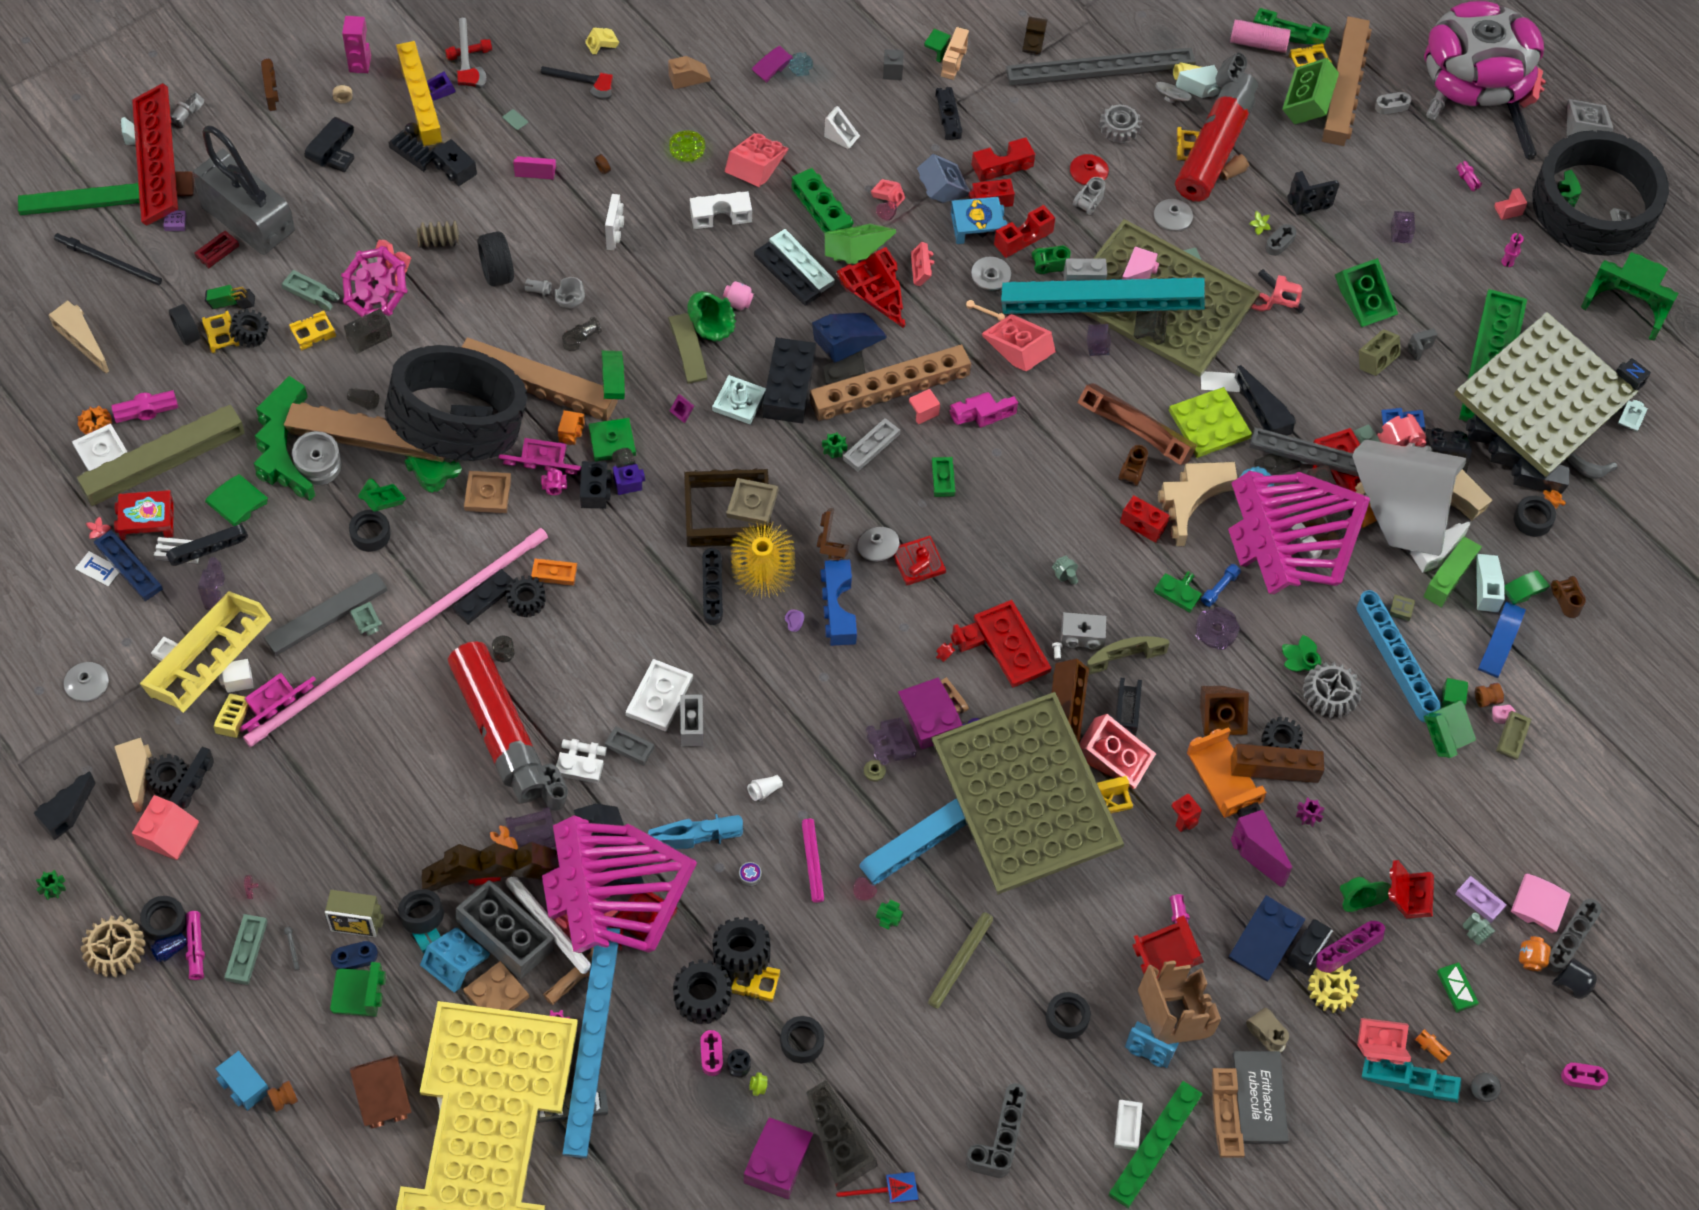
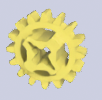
[1308,966,1359,1013]

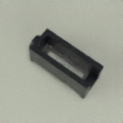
[1115,677,1142,736]

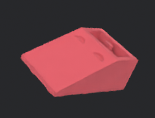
[725,133,788,187]

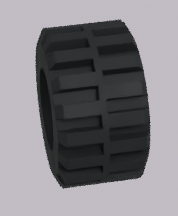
[713,917,771,980]
[673,959,732,1024]

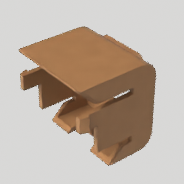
[1138,961,1221,1044]

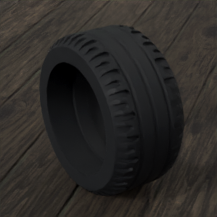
[477,231,514,287]

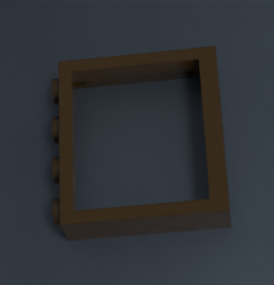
[684,468,772,547]

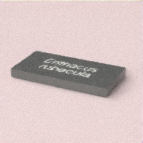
[1233,1051,1289,1144]

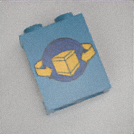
[951,197,1007,244]

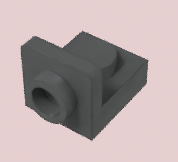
[1408,329,1438,361]

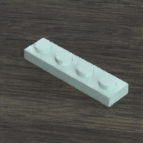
[769,229,835,293]

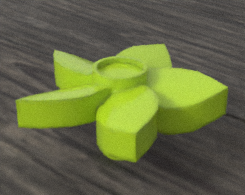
[1249,211,1271,235]

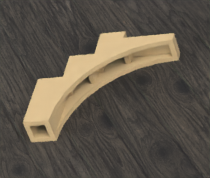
[1355,469,1493,521]

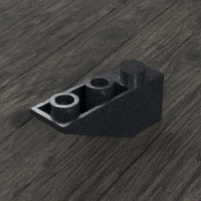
[34,771,96,840]

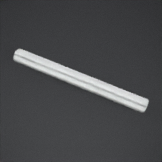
[505,877,591,974]

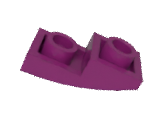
[752,45,794,83]

